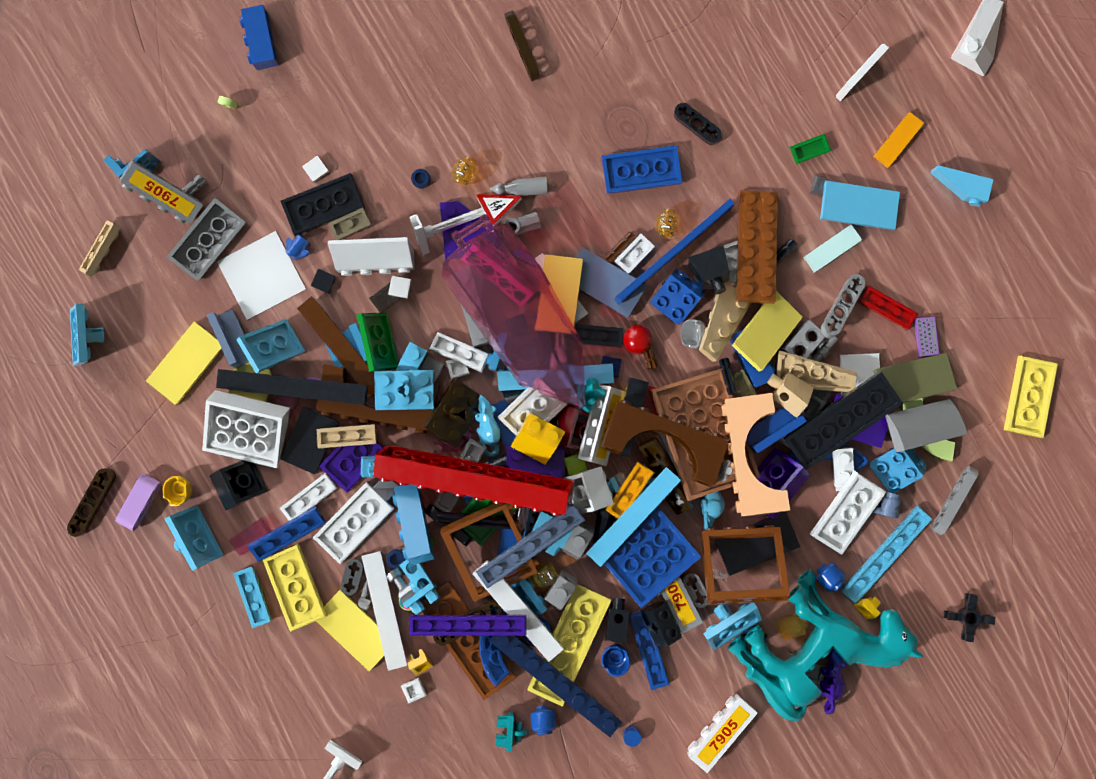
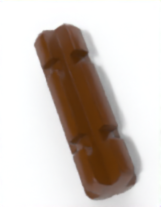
[605,232,636,264]
[644,343,658,370]

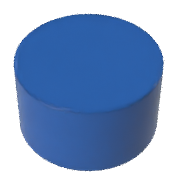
[623,726,641,747]

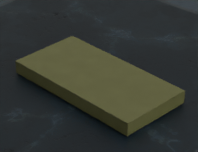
[873,353,957,403]

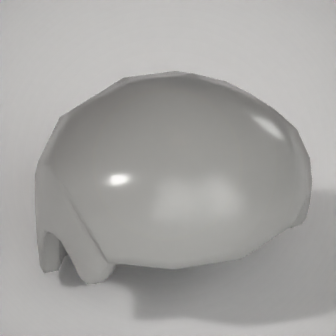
[680,319,706,349]

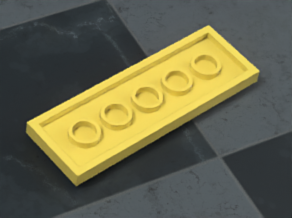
[527,583,611,707]

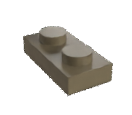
[328,208,372,240]

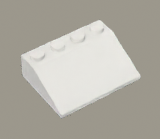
[328,237,415,276]
[202,390,290,468]

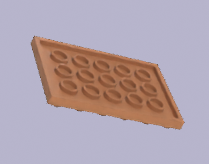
[650,368,760,501]

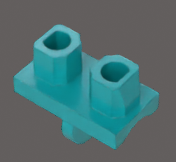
[567,378,606,412]
[496,711,527,752]

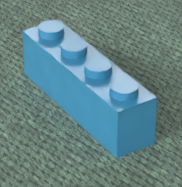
[392,484,435,565]

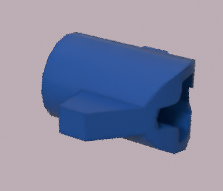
[286,234,310,260]

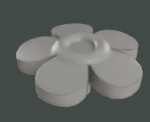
[717,459,734,482]

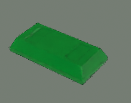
[789,134,832,165]

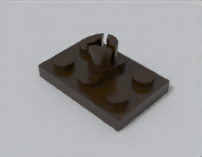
[423,378,480,448]

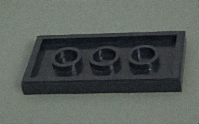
[281,173,366,237]
[714,512,800,576]

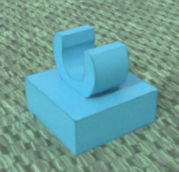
[361,456,375,477]

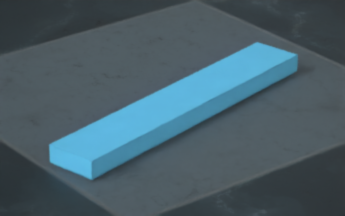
[497,364,614,391]
[586,467,681,567]
[840,506,932,604]

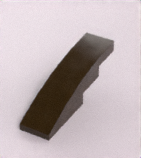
[638,436,693,515]

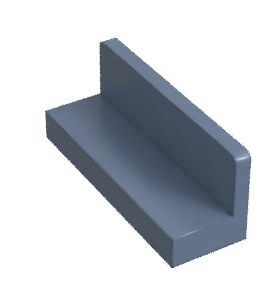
[206,309,249,369]

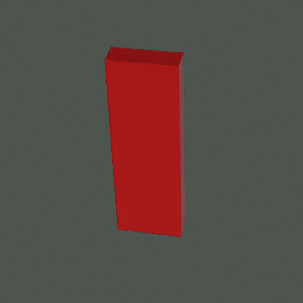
[858,285,918,330]

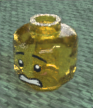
[451,156,479,186]
[655,209,681,238]
[528,561,558,590]

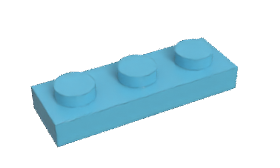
[233,566,272,628]

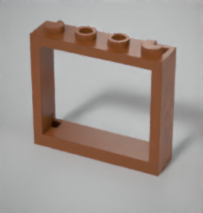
[440,503,539,602]
[700,525,790,605]

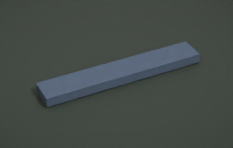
[476,504,585,589]

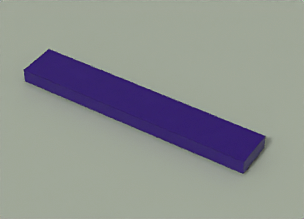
[409,615,527,636]

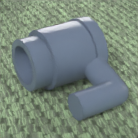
[872,492,901,519]

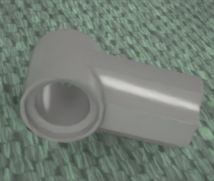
[503,212,541,239]

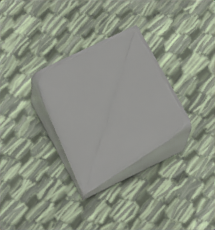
[372,481,399,502]

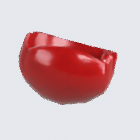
[623,324,652,355]

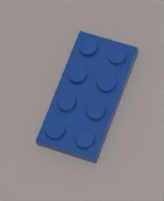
[601,145,682,194]

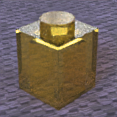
[775,613,807,641]

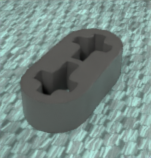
[341,558,364,595]

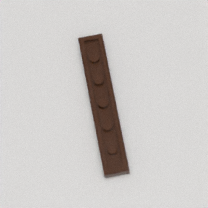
[297,296,375,397]

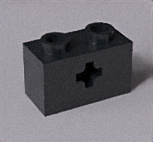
[640,602,682,647]

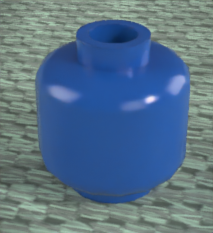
[816,563,846,592]
[530,706,557,735]

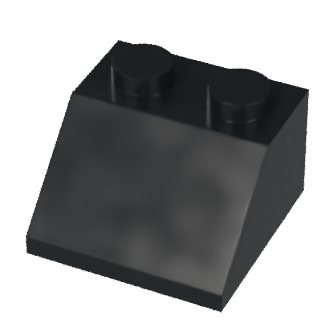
[209,460,268,511]

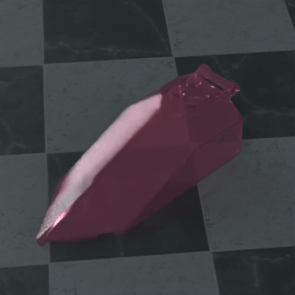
[442,214,586,409]

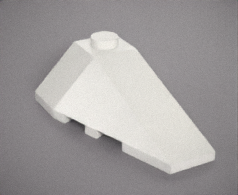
[950,0,1004,76]

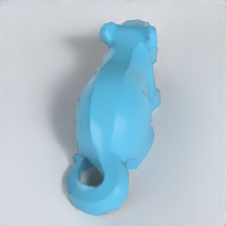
[475,395,500,457]
[701,491,725,531]

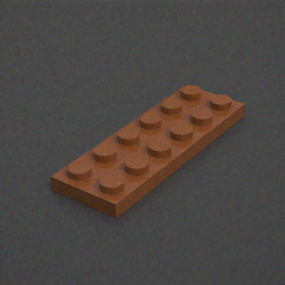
[736,190,778,304]
[421,581,516,700]

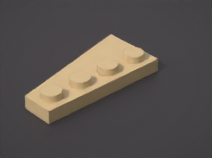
[699,282,752,362]
[777,351,857,392]

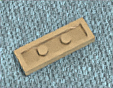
[79,220,120,277]
[317,424,377,448]

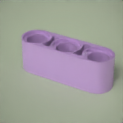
[115,473,162,531]

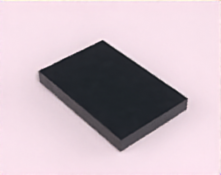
[280,407,339,475]

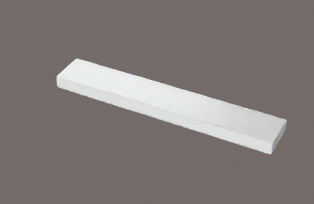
[361,551,407,671]
[473,560,564,661]

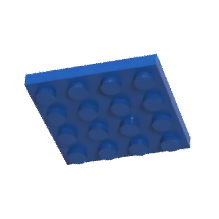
[591,506,701,608]

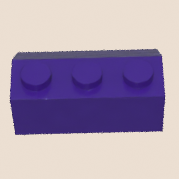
[757,448,810,520]

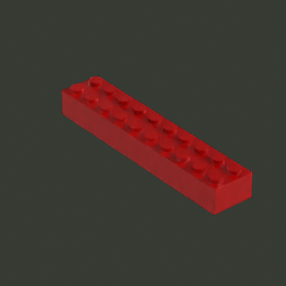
[373,445,575,516]

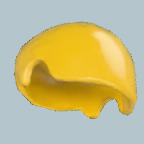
[163,476,192,506]

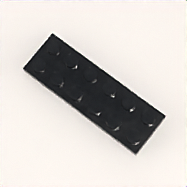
[783,371,903,470]

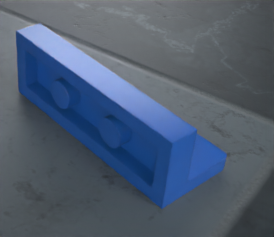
[746,407,807,453]

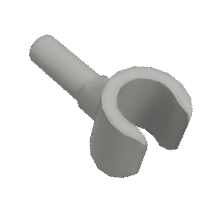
[358,581,371,610]

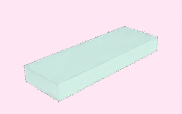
[803,225,862,273]

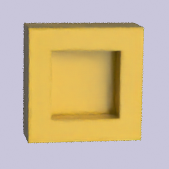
[854,596,881,620]
[407,649,433,675]

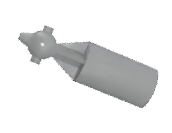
[490,177,547,196]

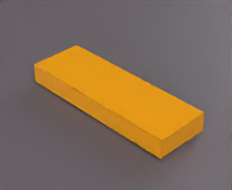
[873,111,924,168]
[605,462,654,518]

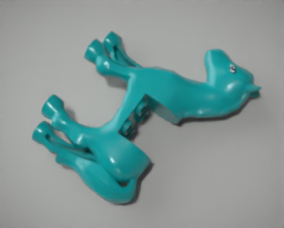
[727,569,923,721]

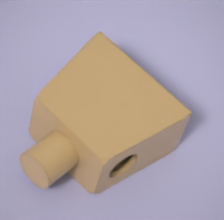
[767,373,814,418]

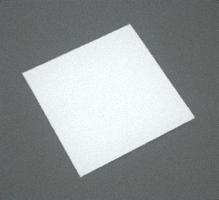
[217,231,306,320]

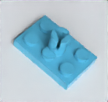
[70,304,104,366]
[237,319,305,373]
[374,370,434,410]
[165,505,224,571]
[703,603,762,651]

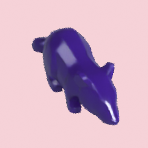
[820,649,847,715]

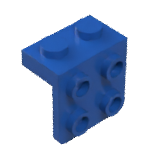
[651,268,706,325]

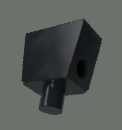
[688,246,730,294]
[604,598,629,643]

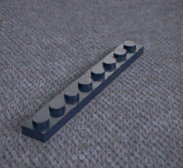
[489,636,622,737]

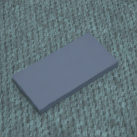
[576,247,647,319]

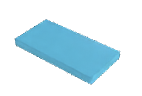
[820,181,900,230]

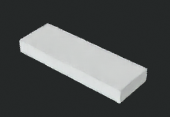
[429,332,489,372]
[280,473,338,521]

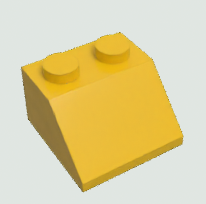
[510,412,565,465]

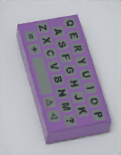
[914,317,939,357]

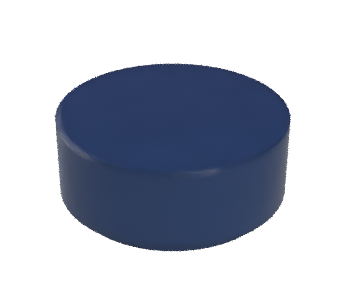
[411,169,431,189]
[386,549,405,569]

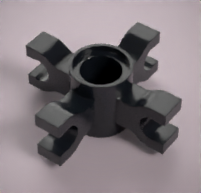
[943,593,995,642]

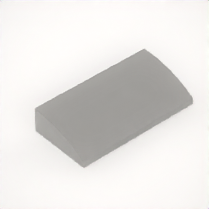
[167,198,246,281]
[886,399,968,452]

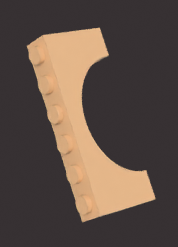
[721,393,790,517]

